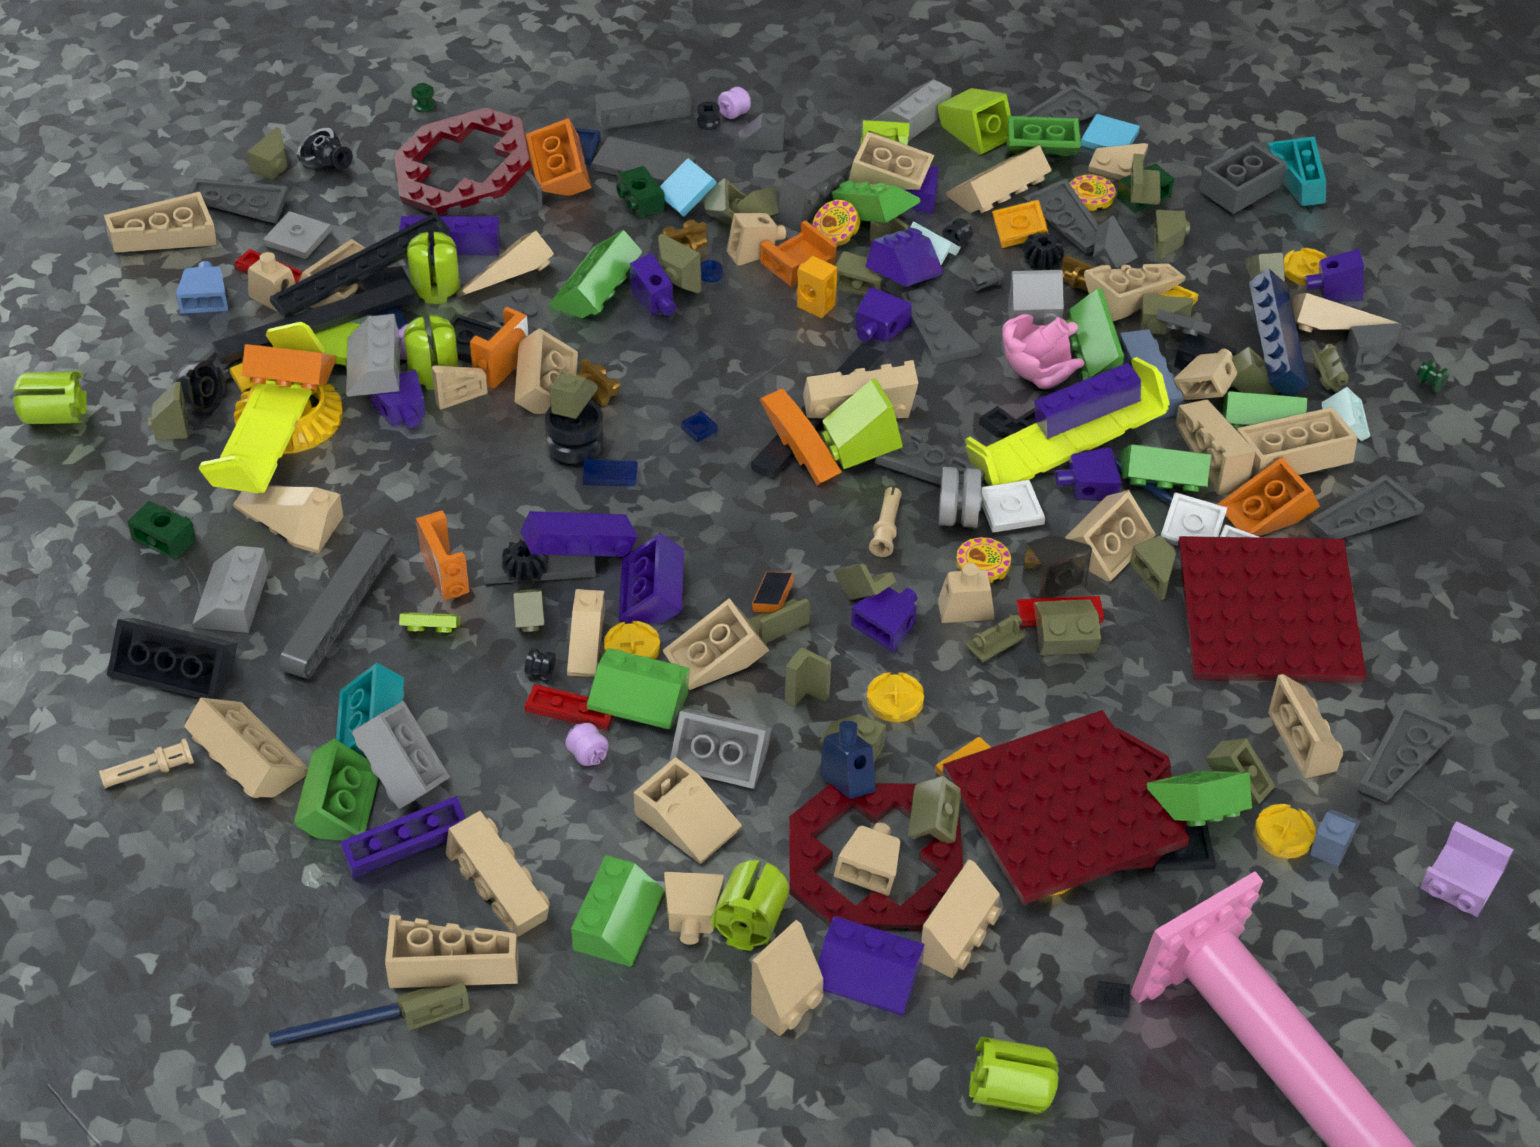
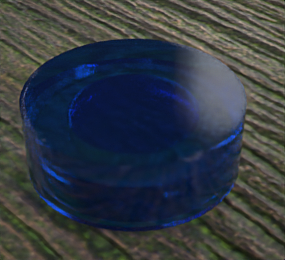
[700,260,723,282]

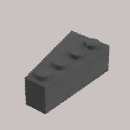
[775,151,854,232]

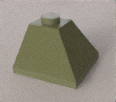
[704,178,747,226]
[658,233,701,293]

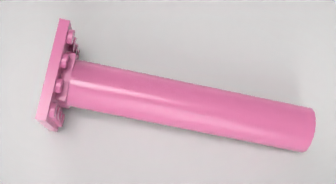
[1130,871,1416,1147]

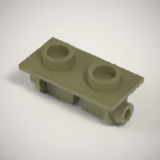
[1311,344,1349,393]
[965,614,1026,662]

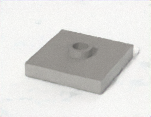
[263,211,332,259]

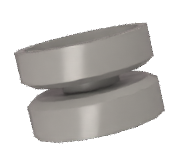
[938,467,982,528]

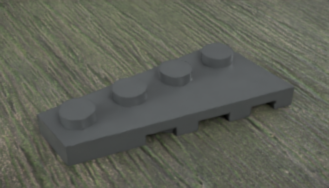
[1023,179,1099,254]

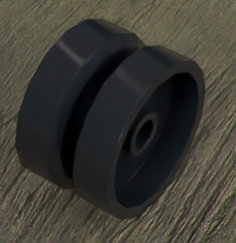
[545,401,604,464]

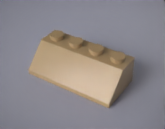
[945,145,1052,213]
[1237,407,1358,478]
[184,698,308,798]

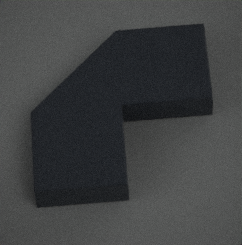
[979,406,1036,438]

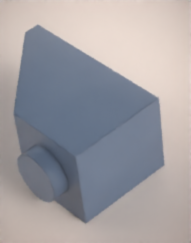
[1310,809,1360,867]

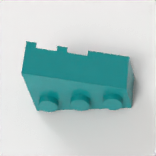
[1267,137,1326,206]

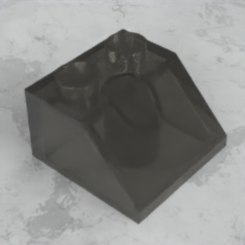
[1022,535,1092,599]

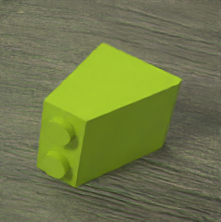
[937,88,1011,154]
[821,378,903,469]

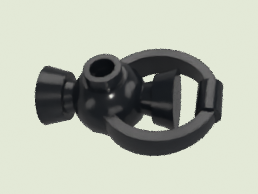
[297,128,353,170]

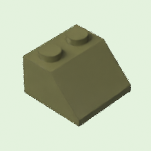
[1034,600,1101,655]

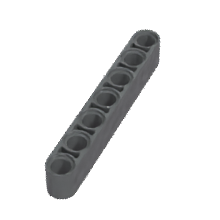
[279,530,395,679]

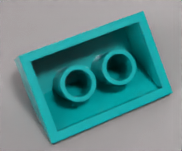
[336,663,404,759]

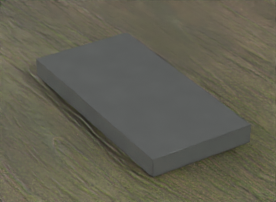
[591,136,696,186]
[483,535,596,584]

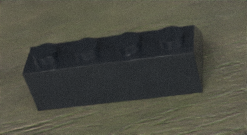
[107,618,238,699]

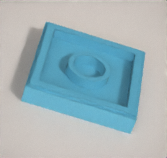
[1080,114,1140,150]
[660,158,717,217]

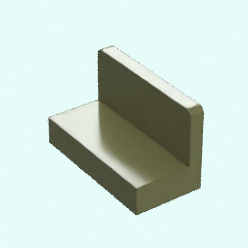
[1131,154,1160,204]
[834,563,896,600]
[748,598,810,644]
[785,647,831,708]
[908,776,961,844]
[397,982,470,1031]

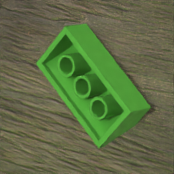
[548,230,643,318]
[1065,288,1124,382]

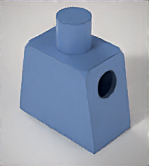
[176,261,229,314]

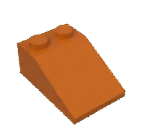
[1217,457,1320,537]

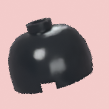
[173,360,226,413]

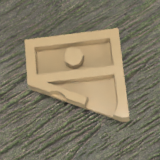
[1088,143,1148,180]
[432,366,488,410]

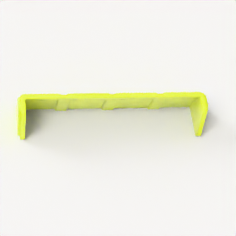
[199,322,326,493]
[965,357,1170,486]

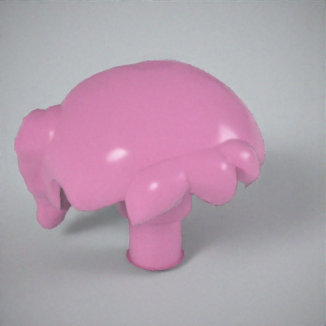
[1002,314,1085,390]

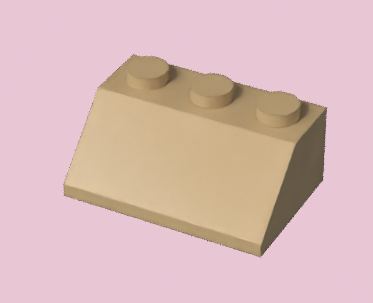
[514,328,578,414]
[1061,490,1156,582]
[1268,674,1343,779]
[921,859,1001,978]

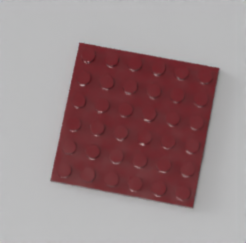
[1178,536,1366,682]
[943,710,1190,905]

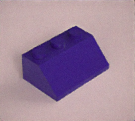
[865,228,943,286]
[618,533,684,624]
[818,916,925,1016]

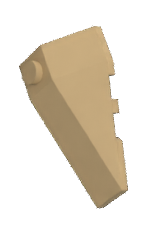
[456,230,554,297]
[299,239,365,309]
[233,486,344,554]

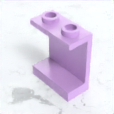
[1420,821,1514,917]

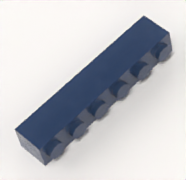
[1249,268,1309,397]

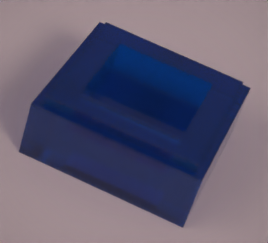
[681,411,718,442]

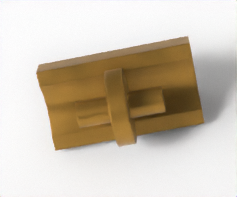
[663,219,707,252]
[1061,255,1095,292]
[576,359,621,406]

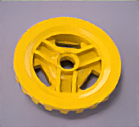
[234,383,343,454]

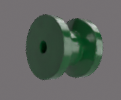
[411,83,435,113]
[1416,360,1450,392]

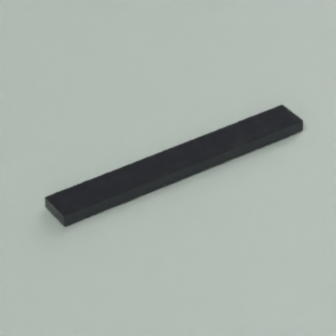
[270,213,450,319]
[212,279,415,364]
[751,343,883,479]

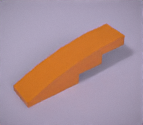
[759,388,842,486]

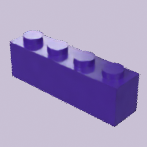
[399,215,501,255]
[1034,363,1141,439]
[520,511,638,557]
[340,796,466,879]

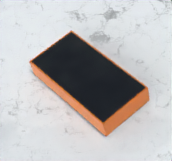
[752,572,794,613]

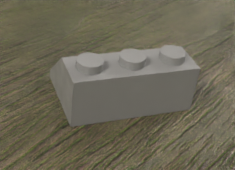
[872,79,952,142]
[346,314,400,397]
[192,546,269,633]
[352,701,450,809]
[669,708,772,789]

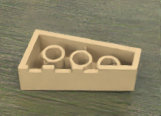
[1175,400,1256,495]
[446,811,550,937]

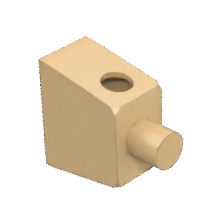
[727,213,786,266]
[248,252,296,313]
[1174,349,1237,400]
[938,563,995,623]
[834,823,900,896]
[664,872,724,945]

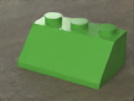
[1006,116,1081,156]
[832,180,920,223]
[1222,391,1308,430]
[1120,444,1211,493]
[587,648,690,729]
[293,738,379,841]
[1147,771,1252,826]
[571,855,665,967]

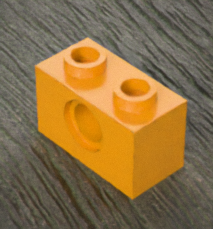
[796,256,837,318]

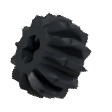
[1023,231,1064,270]
[501,538,549,584]

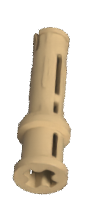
[869,487,902,557]
[99,738,194,789]

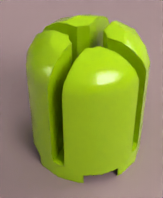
[407,232,461,304]
[404,315,459,390]
[13,371,87,424]
[711,860,789,951]
[969,1036,1059,1114]

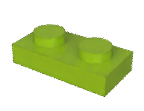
[399,612,461,633]

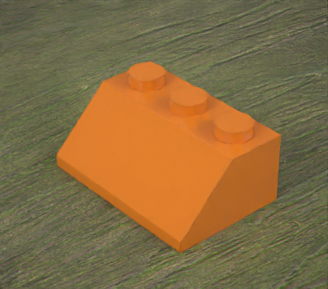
[525,118,591,196]
[242,344,336,390]

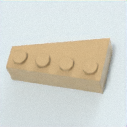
[104,192,217,253]
[803,360,919,419]
[385,914,519,988]

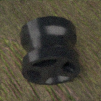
[697,101,720,130]
[942,218,973,247]
[524,648,556,681]

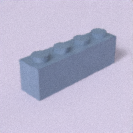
[1119,329,1183,420]

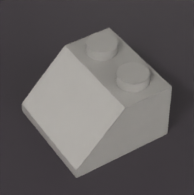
[1008,270,1064,326]

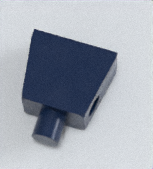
[820,721,875,799]

